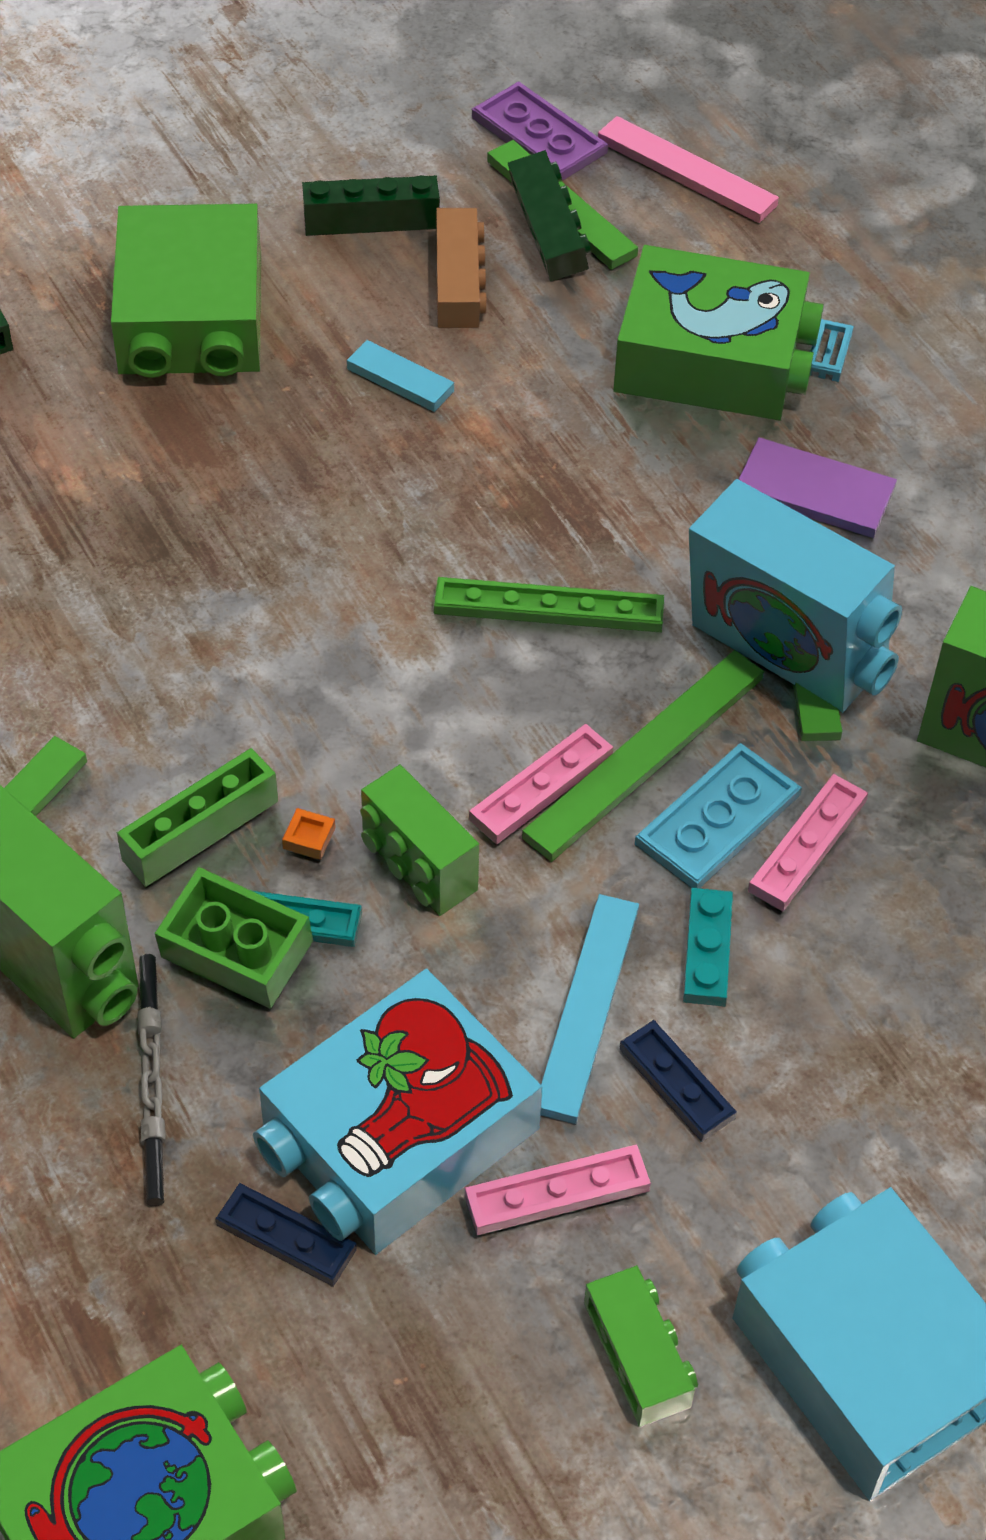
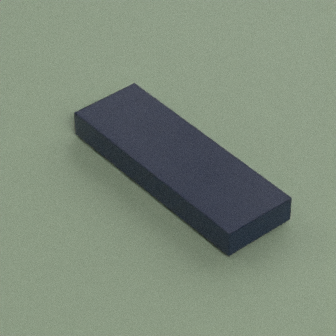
[619,1020,737,1142]
[216,1183,357,1287]

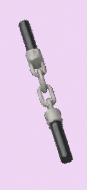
[137,954,166,1206]

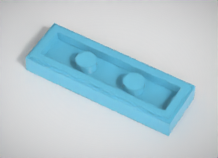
[347,340,454,412]

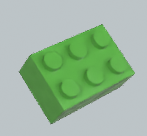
[360,764,479,916]
[154,867,313,1009]

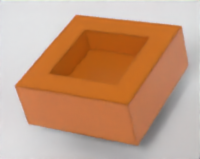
[282,808,336,860]

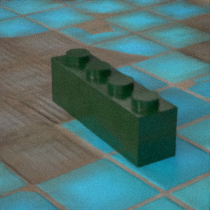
[508,150,591,282]
[302,175,440,236]

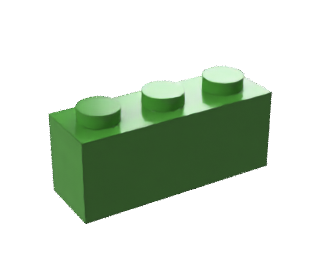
[584,1265,698,1427]

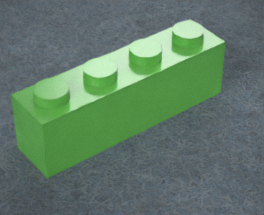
[117,748,278,887]

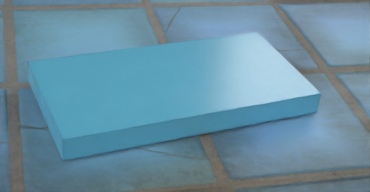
[635,743,802,888]

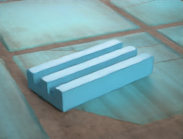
[810,319,854,382]

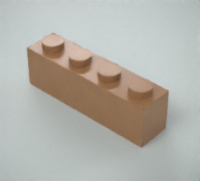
[436,208,486,328]

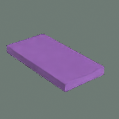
[472,81,608,181]
[739,437,897,538]

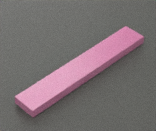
[598,116,779,223]

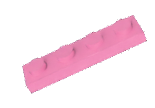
[469,724,614,845]
[748,774,868,911]
[465,1144,651,1235]

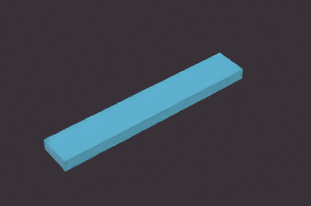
[541,894,639,1124]

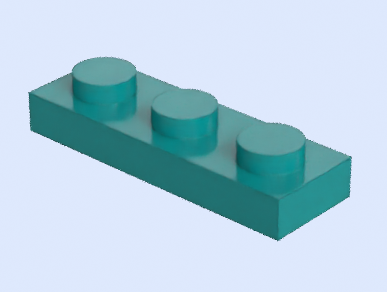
[683,888,733,1007]

